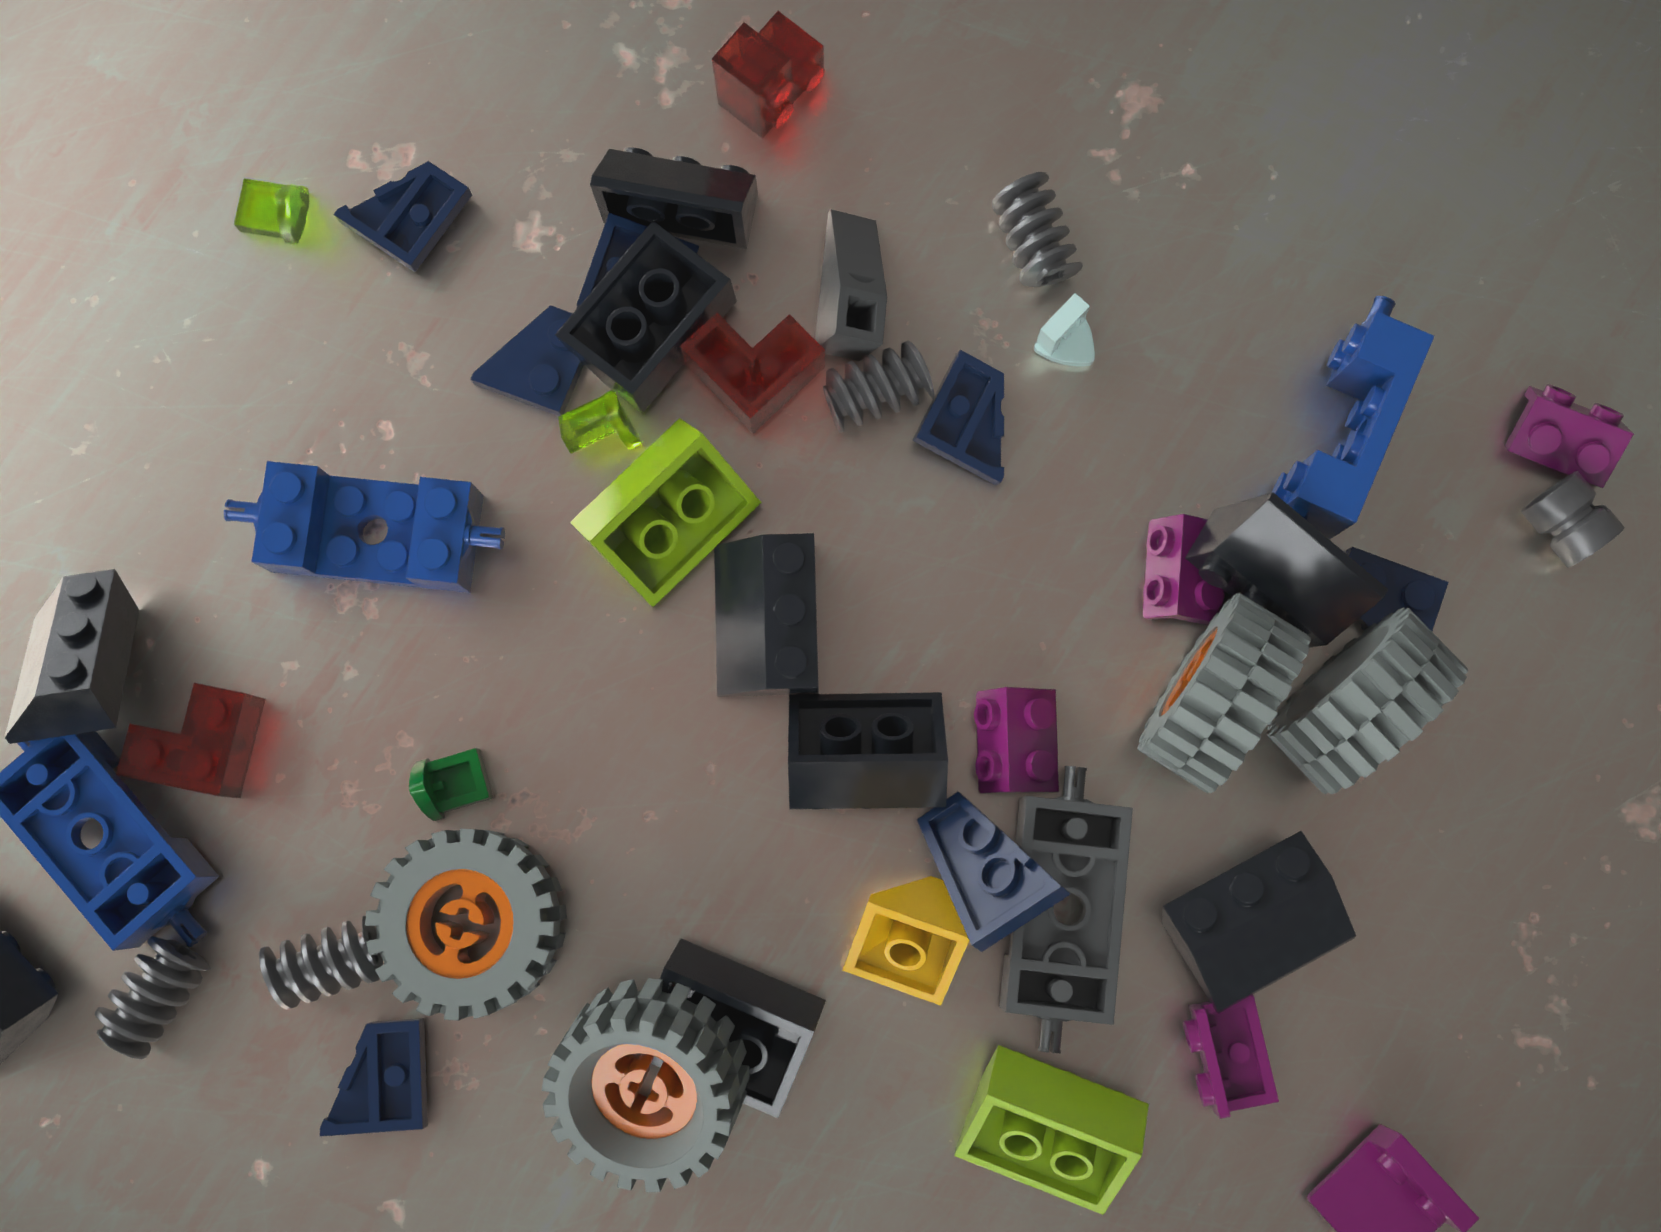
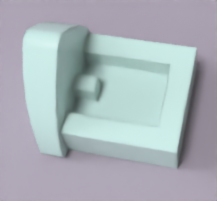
[1034,293,1095,366]

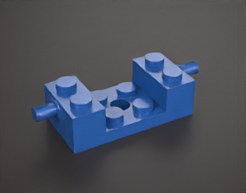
[1272,296,1434,540]
[224,461,505,593]
[0,731,220,951]

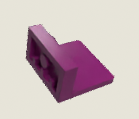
[1307,1124,1480,1232]

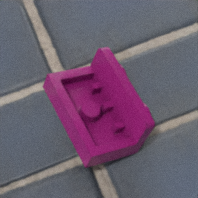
[1505,384,1634,488]
[1143,514,1225,626]
[974,687,1059,794]
[1183,995,1279,1119]

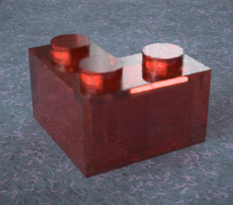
[712,11,825,139]
[680,312,825,434]
[116,683,266,798]

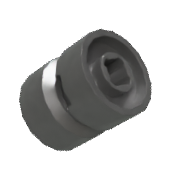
[1521,471,1625,567]

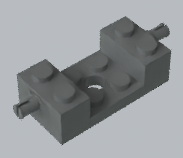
[999,766,1133,1053]

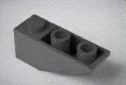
[814,209,887,361]

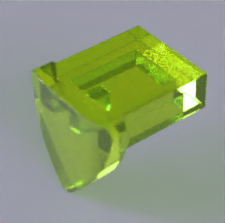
[234,178,309,244]
[558,390,642,454]

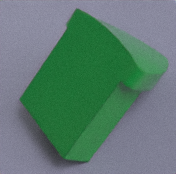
[409,748,493,821]

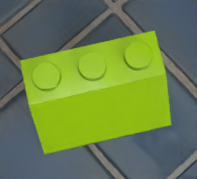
[570,418,762,607]
[954,1045,1149,1215]

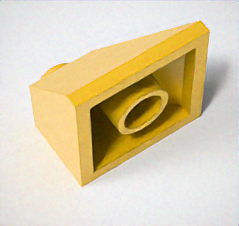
[842,876,969,1006]

